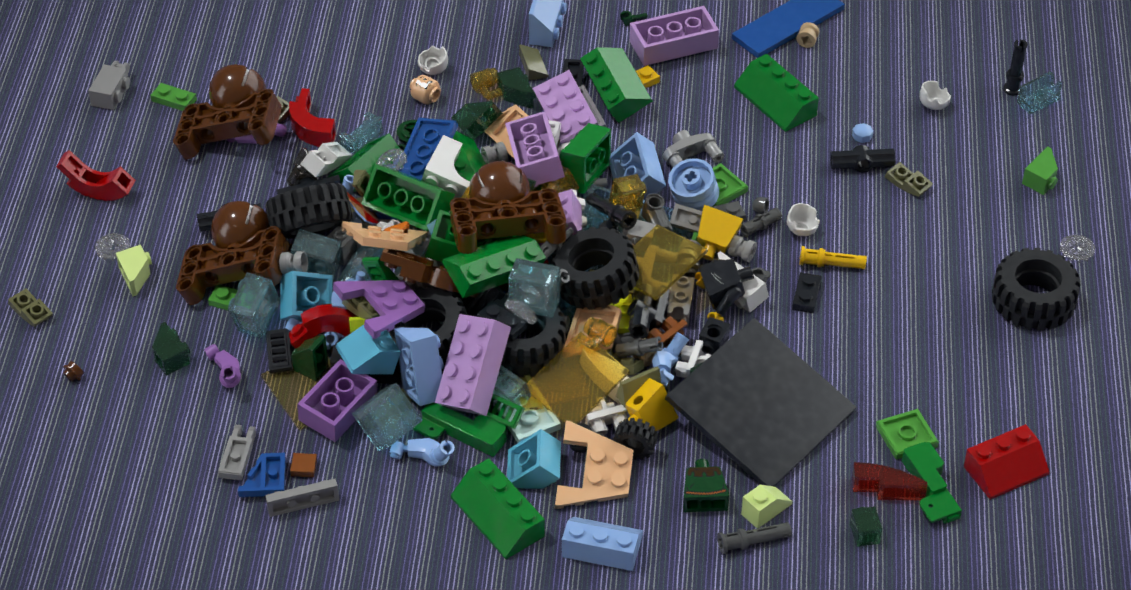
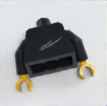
[695,259,754,322]

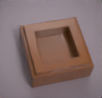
[290,453,317,477]

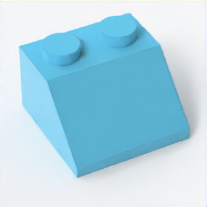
[280,271,333,321]
[336,325,401,374]
[507,429,561,489]

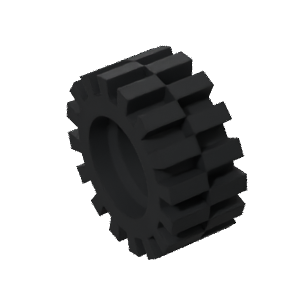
[613,418,658,460]

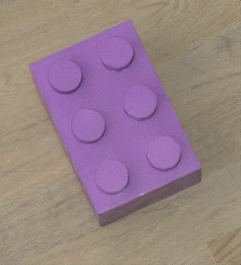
[297,359,378,442]

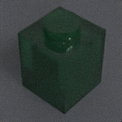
[850,506,882,547]

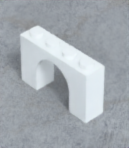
[422,135,470,198]

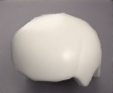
[418,46,448,75]
[920,81,951,110]
[787,203,820,236]

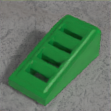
[362,257,400,281]
[487,394,525,429]

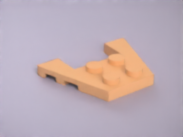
[341,221,427,251]
[555,420,633,509]

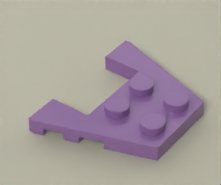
[333,280,425,339]

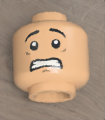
[410,75,441,105]

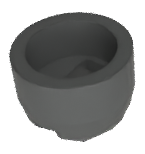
[752,197,769,214]

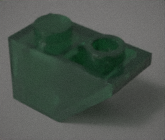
[497,67,536,108]
[451,101,503,140]
[152,322,190,376]

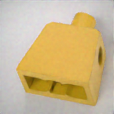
[697,205,743,260]
[625,378,678,431]

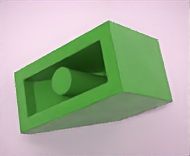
[1022,147,1058,195]

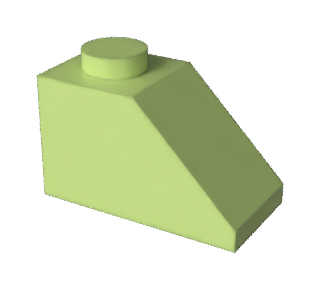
[116,245,152,296]
[741,484,793,528]

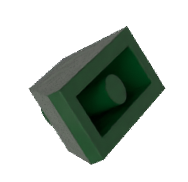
[291,334,329,381]

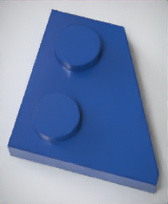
[238,453,286,497]

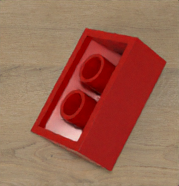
[964,424,1050,500]

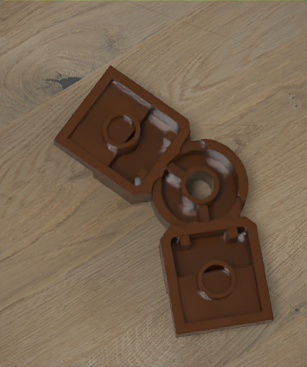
[380,248,509,298]

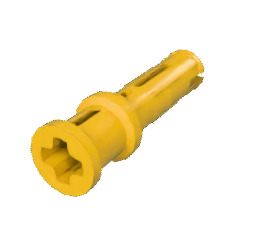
[799,246,867,270]

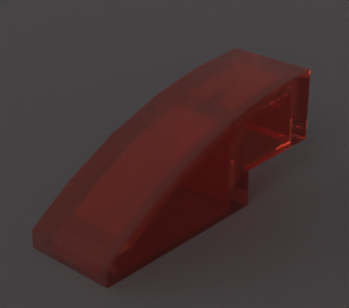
[852,462,927,500]

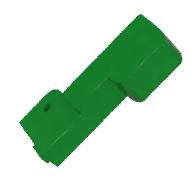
[413,402,507,457]
[902,442,962,524]

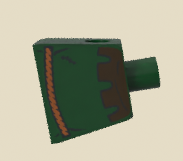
[683,459,729,512]

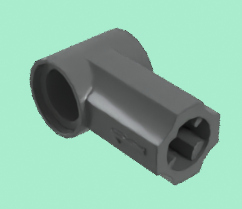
[641,193,673,239]

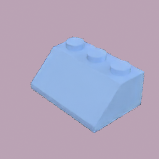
[529,0,567,47]
[610,132,666,202]
[394,327,444,406]
[562,517,643,571]

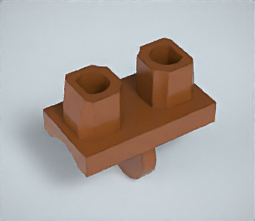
[646,316,688,354]

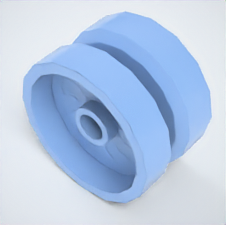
[668,158,719,210]

